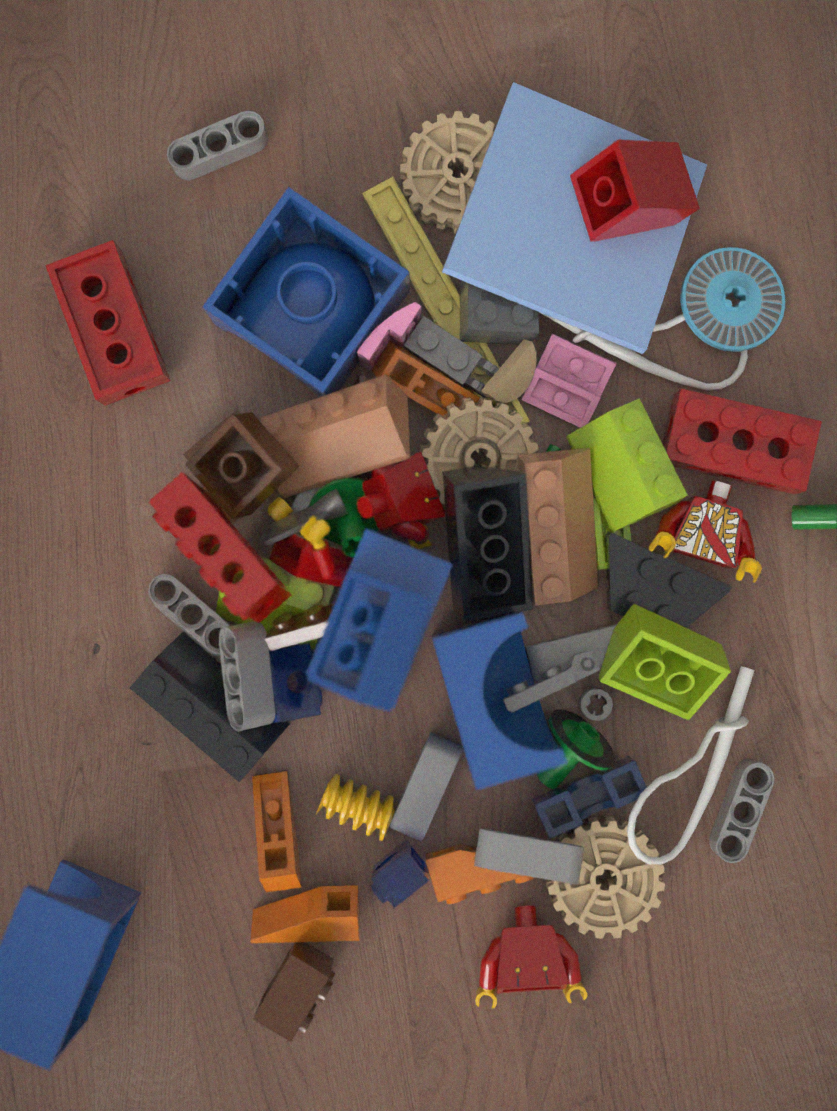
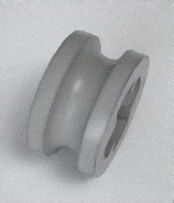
[579,688,613,721]

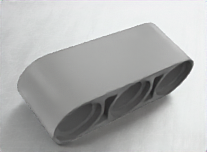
[167,110,268,180]
[148,574,230,657]
[219,621,275,732]
[526,624,617,681]
[389,732,463,842]
[709,759,775,863]
[474,828,584,884]

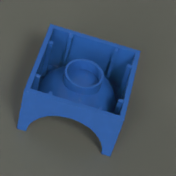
[203,187,410,398]
[307,529,452,709]
[432,613,567,790]
[0,860,141,1070]

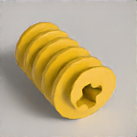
[315,774,395,841]

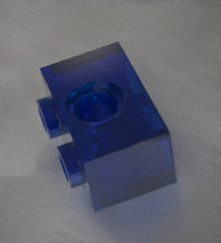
[269,643,322,722]
[371,839,429,908]

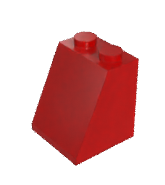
[570,139,700,242]

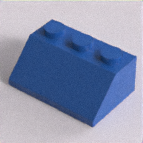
[308,569,432,712]

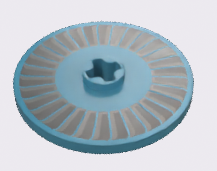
[680,247,785,352]

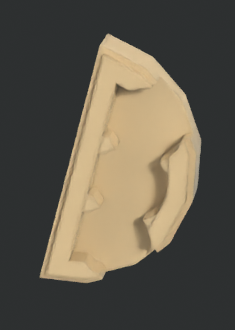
[481,339,536,403]

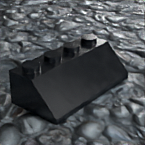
[442,466,533,622]
[129,632,291,783]

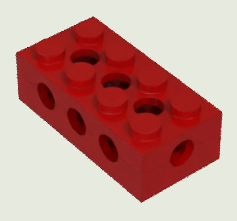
[45,240,171,406]
[662,389,822,495]
[148,472,292,623]

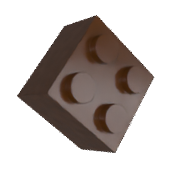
[185,412,299,520]
[253,942,335,1042]

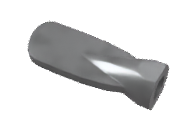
[259,489,348,546]

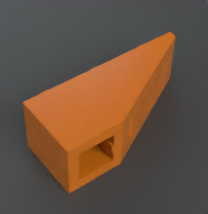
[425,844,536,904]
[251,885,360,943]

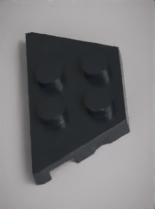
[605,531,732,628]

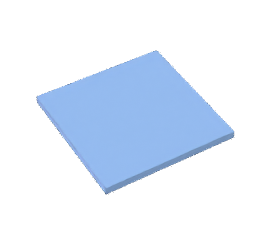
[442,82,707,354]

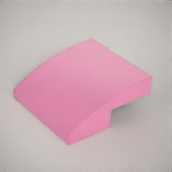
[357,302,421,372]
[521,333,616,428]

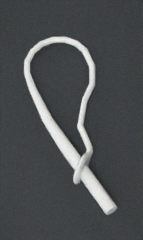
[539,312,748,390]
[627,666,754,865]

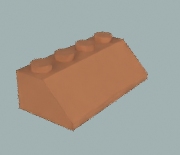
[261,374,410,498]
[517,447,599,606]

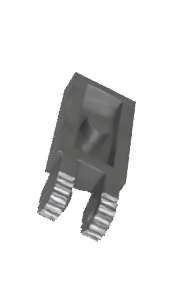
[403,316,499,398]

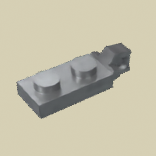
[503,650,601,713]

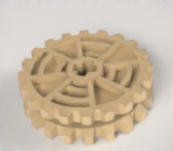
[400,111,495,234]
[420,397,538,504]
[546,816,665,939]

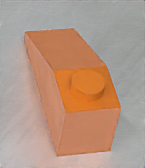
[371,340,480,416]
[252,771,302,892]

